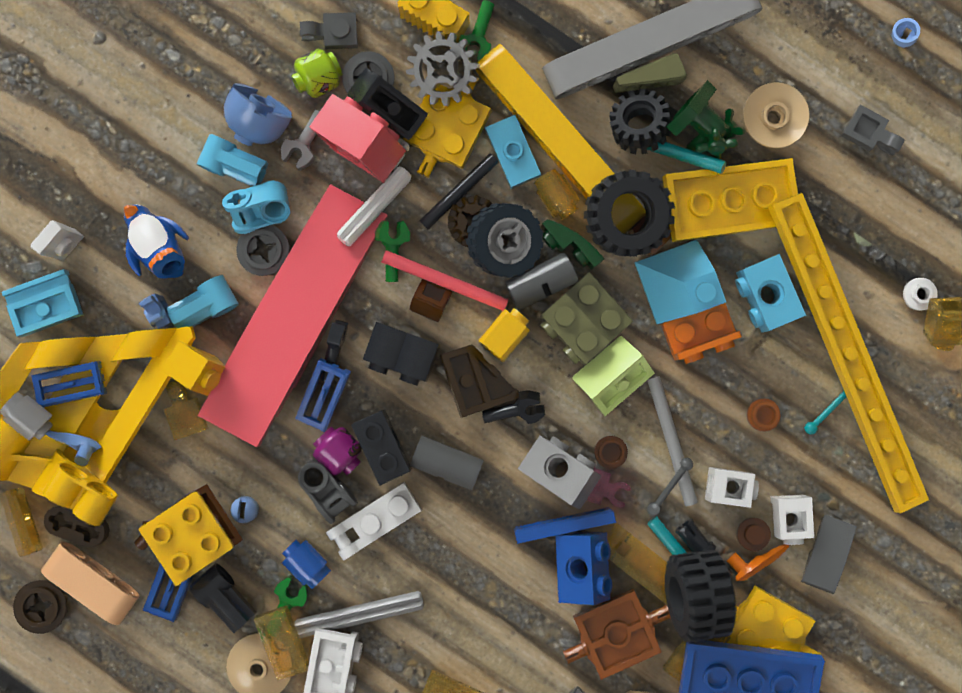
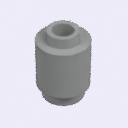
[0,392,53,441]

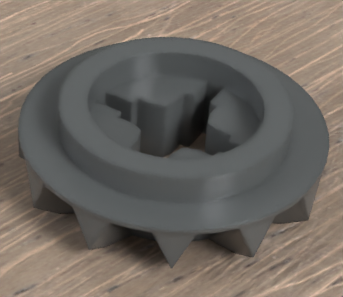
[342,51,395,93]
[236,225,290,276]

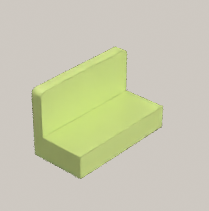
[572,336,655,416]

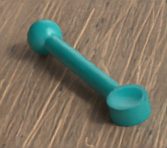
[804,389,846,435]

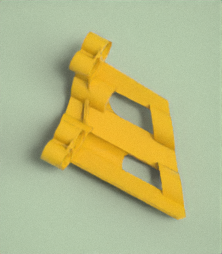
[0,326,196,526]

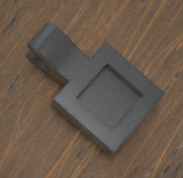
[300,12,358,50]
[841,105,905,156]

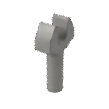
[281,110,320,171]

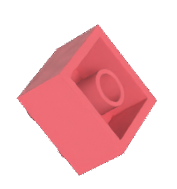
[309,94,406,183]

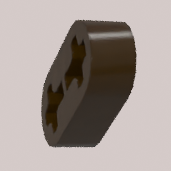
[44,506,110,547]

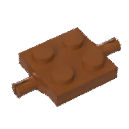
[563,589,671,680]

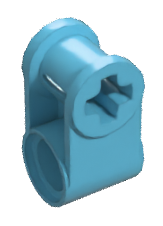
[222,180,290,234]

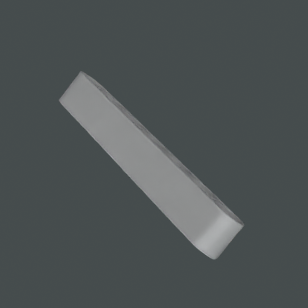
[542,0,763,99]

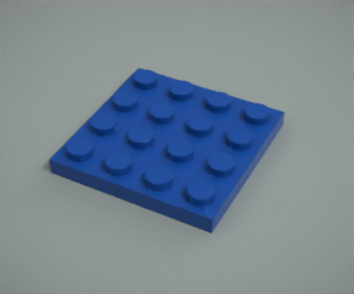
[679,640,825,693]

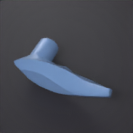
[45,430,102,466]

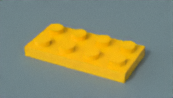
[662,158,798,242]

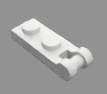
[326,482,422,561]

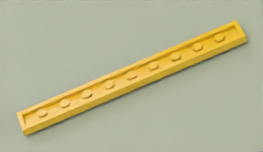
[768,193,929,514]

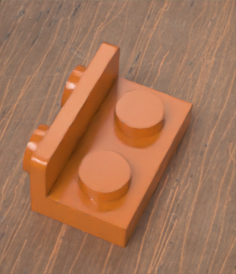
[661,303,742,364]

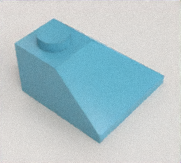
[634,240,726,324]

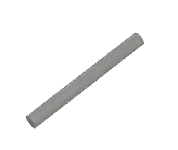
[647,376,698,506]

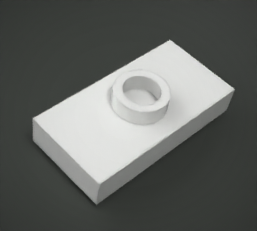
[30,220,84,261]

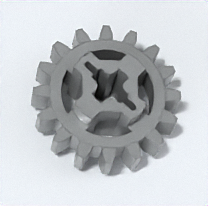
[406,31,480,106]

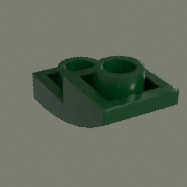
[541,219,605,270]

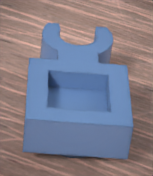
[139,293,175,329]

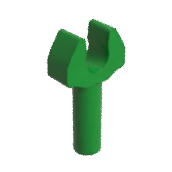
[458,0,495,62]
[375,221,410,282]
[264,576,309,639]

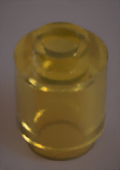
[534,169,580,220]

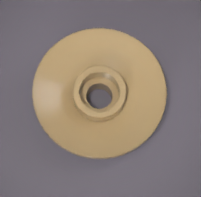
[743,82,809,148]
[226,633,293,693]

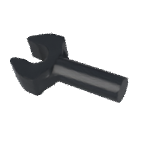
[320,319,348,381]
[482,390,545,424]

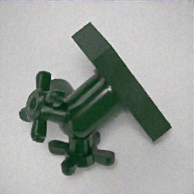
[667,80,746,159]

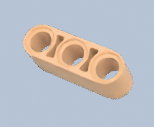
[41,541,140,625]

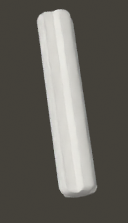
[337,166,412,246]

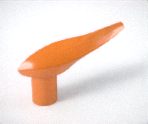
[726,544,789,581]

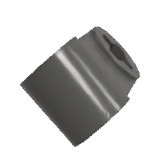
[298,460,358,524]

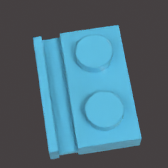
[2,269,83,337]

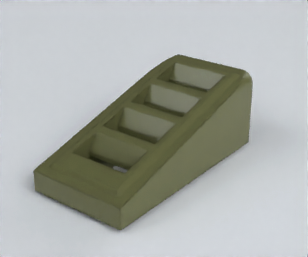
[613,53,687,93]

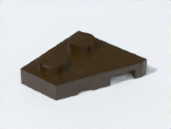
[439,344,519,418]

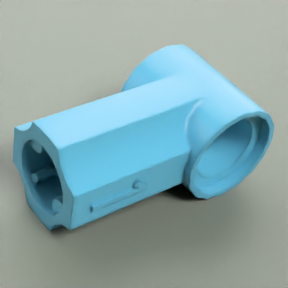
[196,134,268,186]
[166,275,239,328]

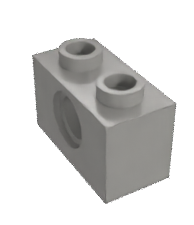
[518,435,602,509]

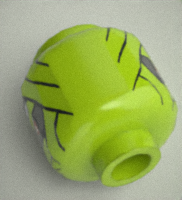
[291,49,343,98]

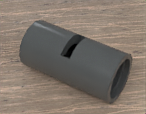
[505,252,579,311]
[410,436,484,491]

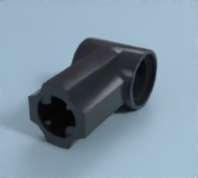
[189,563,257,633]

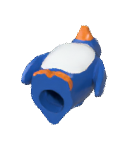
[124,204,189,278]

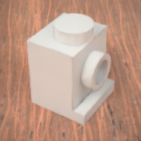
[705,467,759,508]
[770,495,814,545]

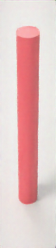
[381,250,508,311]

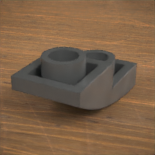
[801,515,857,594]

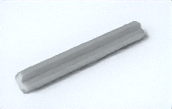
[294,591,424,638]

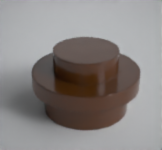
[594,436,628,469]
[737,517,771,551]

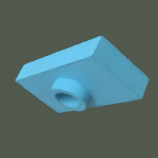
[485,115,541,189]

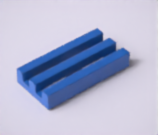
[295,358,351,432]
[31,361,107,408]
[143,563,193,622]

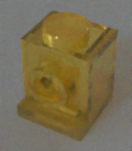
[923,297,962,351]

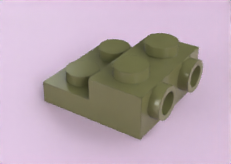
[540,272,633,365]

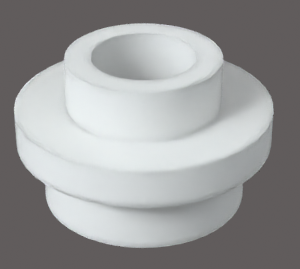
[903,278,938,311]

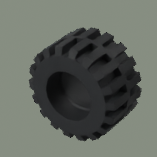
[584,170,675,257]
[665,550,736,642]

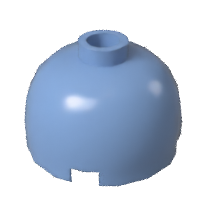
[224,83,292,146]

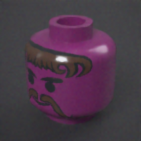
[313,426,362,476]

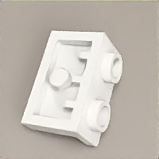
[304,628,363,693]

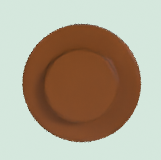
[747,399,781,432]

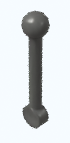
[647,458,693,516]

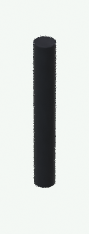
[419,153,499,230]

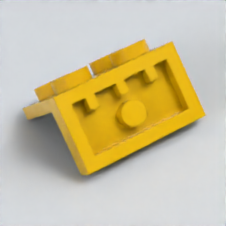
[138,491,234,586]

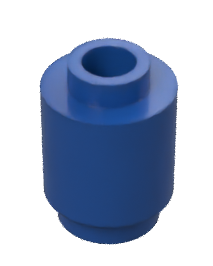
[282,539,331,589]

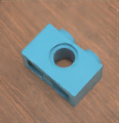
[735,254,806,332]

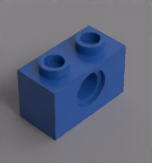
[555,531,612,605]

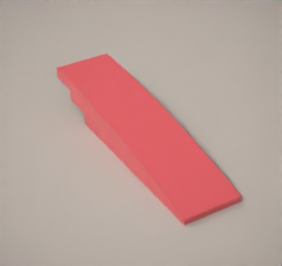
[197,184,388,447]

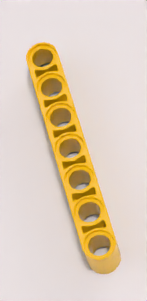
[475,44,646,234]

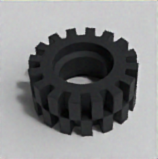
[609,89,671,154]

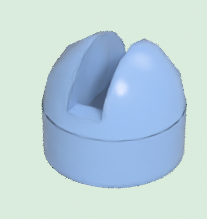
[891,18,920,48]
[230,496,259,523]

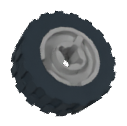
[466,203,544,278]

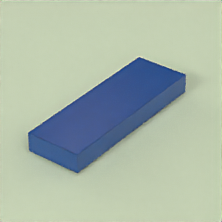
[514,507,616,544]

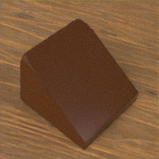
[410,279,453,322]

